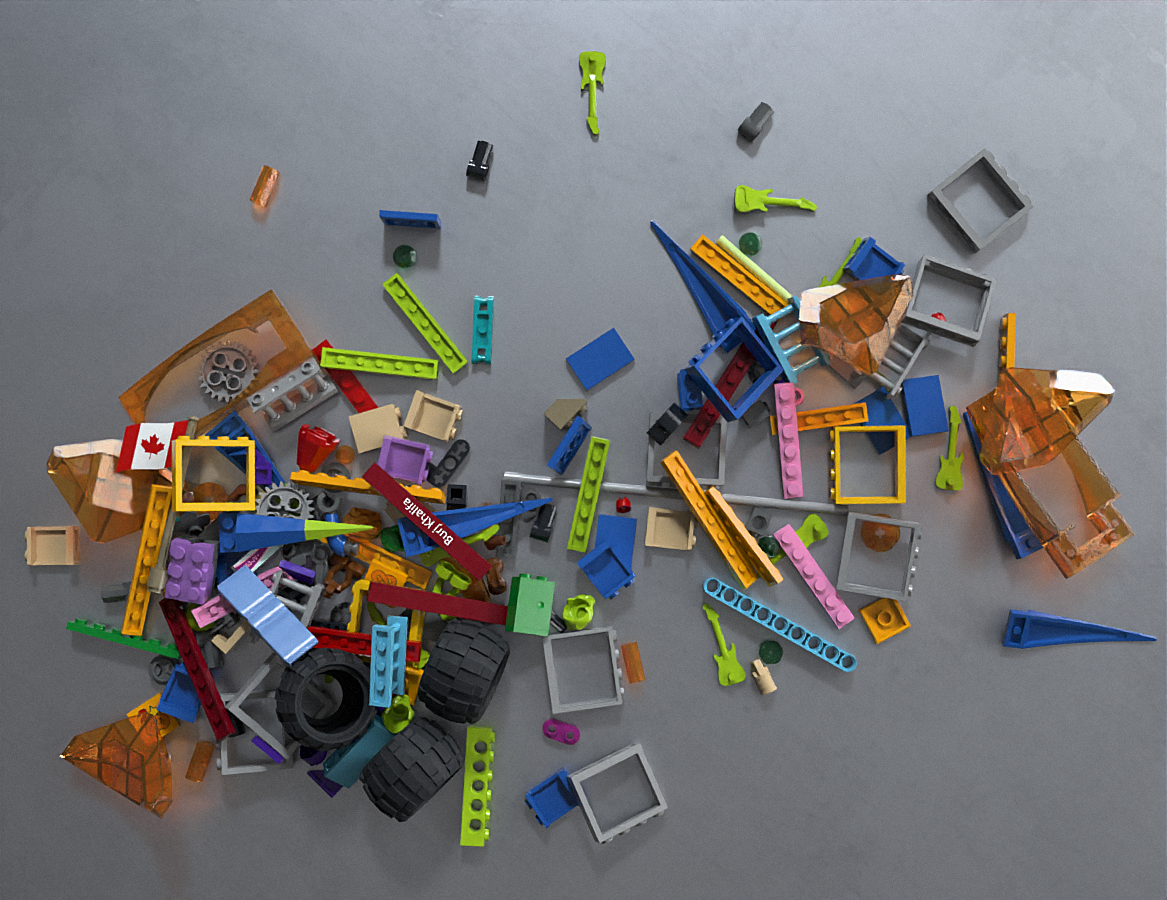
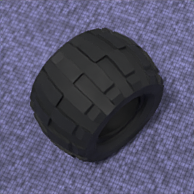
[418,619,510,724]
[275,647,377,751]
[359,717,464,822]

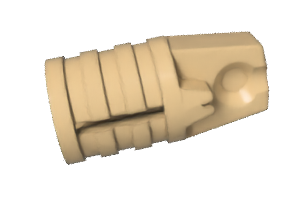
[750,659,777,695]

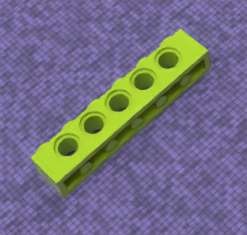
[460,725,495,847]

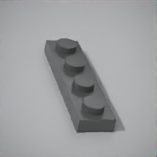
[496,479,521,558]

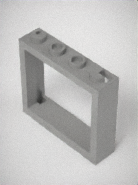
[928,148,1033,253]
[901,255,996,347]
[646,412,727,489]
[836,511,922,601]
[542,626,625,714]
[225,653,334,759]
[216,689,294,775]
[566,743,668,844]

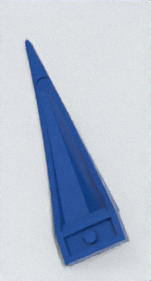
[650,221,758,353]
[963,412,1048,560]
[397,498,553,557]
[1002,609,1157,649]

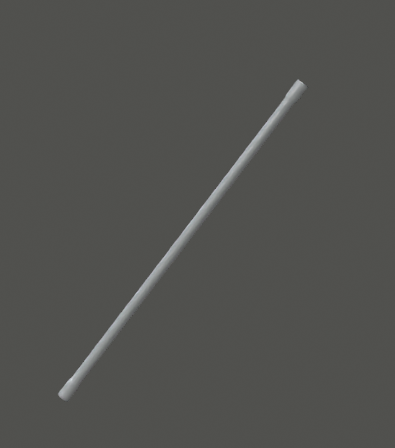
[504,472,849,516]

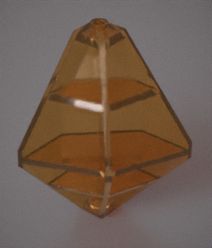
[799,274,914,376]
[980,367,1114,475]
[46,438,194,544]
[60,712,173,819]

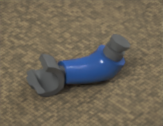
[317,491,360,557]

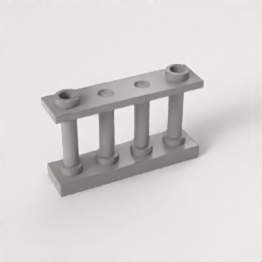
[850,308,931,399]
[247,356,339,432]
[250,569,325,644]

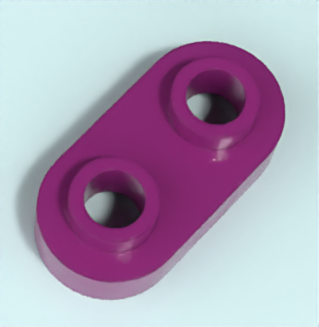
[542,718,580,745]

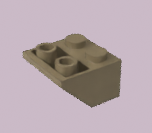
[544,399,588,431]

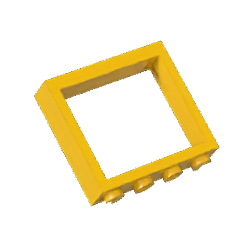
[830,425,906,504]
[172,436,255,512]
[347,579,425,668]

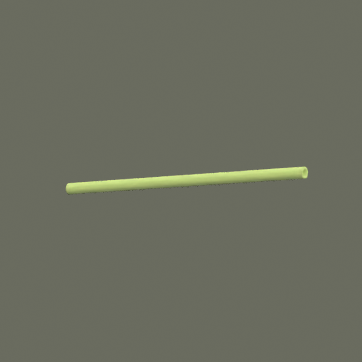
[716,235,892,392]

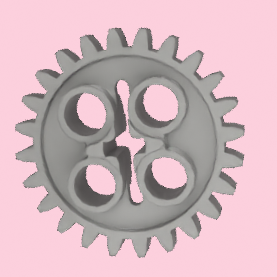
[196,340,260,403]
[254,481,316,520]

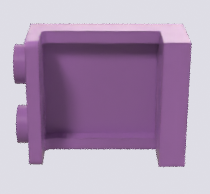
[378,435,433,486]

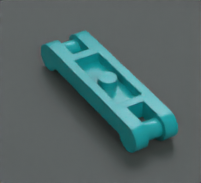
[471,296,494,365]

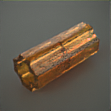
[250,165,280,207]
[621,641,645,683]
[185,740,215,783]

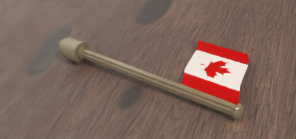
[116,416,199,594]

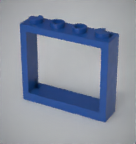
[684,317,784,422]

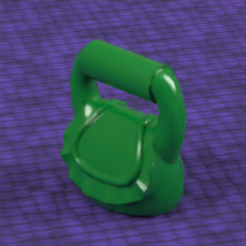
[380,525,405,552]

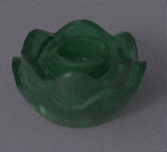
[739,232,762,256]
[393,245,416,269]
[757,536,780,557]
[759,640,783,664]

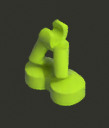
[432,561,471,596]

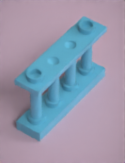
[751,295,831,384]
[369,615,408,708]

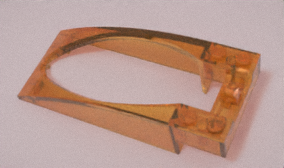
[118,289,317,440]
[966,369,1135,579]

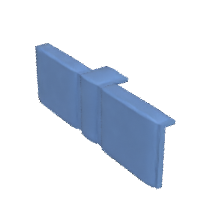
[217,565,319,667]

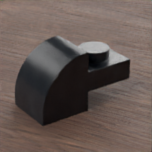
[646,402,688,446]
[446,484,468,511]

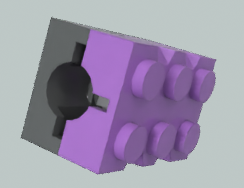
[165,534,220,605]

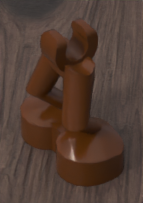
[323,552,366,599]
[486,558,507,595]

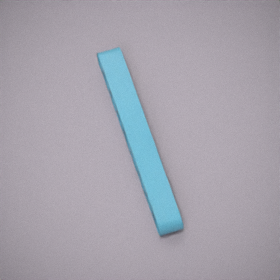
[702,577,857,672]

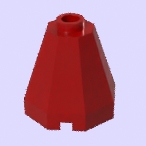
[296,424,340,473]

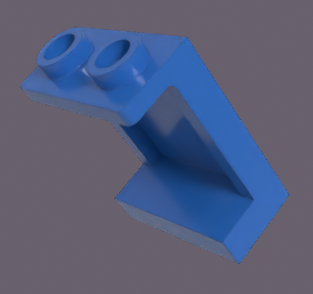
[843,236,906,296]
[677,369,703,412]
[577,539,636,600]
[156,662,201,724]
[524,767,580,828]

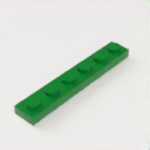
[66,618,182,659]

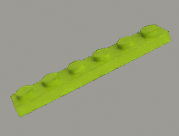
[382,273,468,374]
[320,347,438,380]
[567,436,610,553]

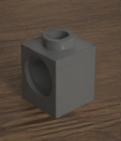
[741,400,771,429]
[745,507,773,538]

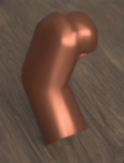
[228,484,258,502]
[484,536,506,550]

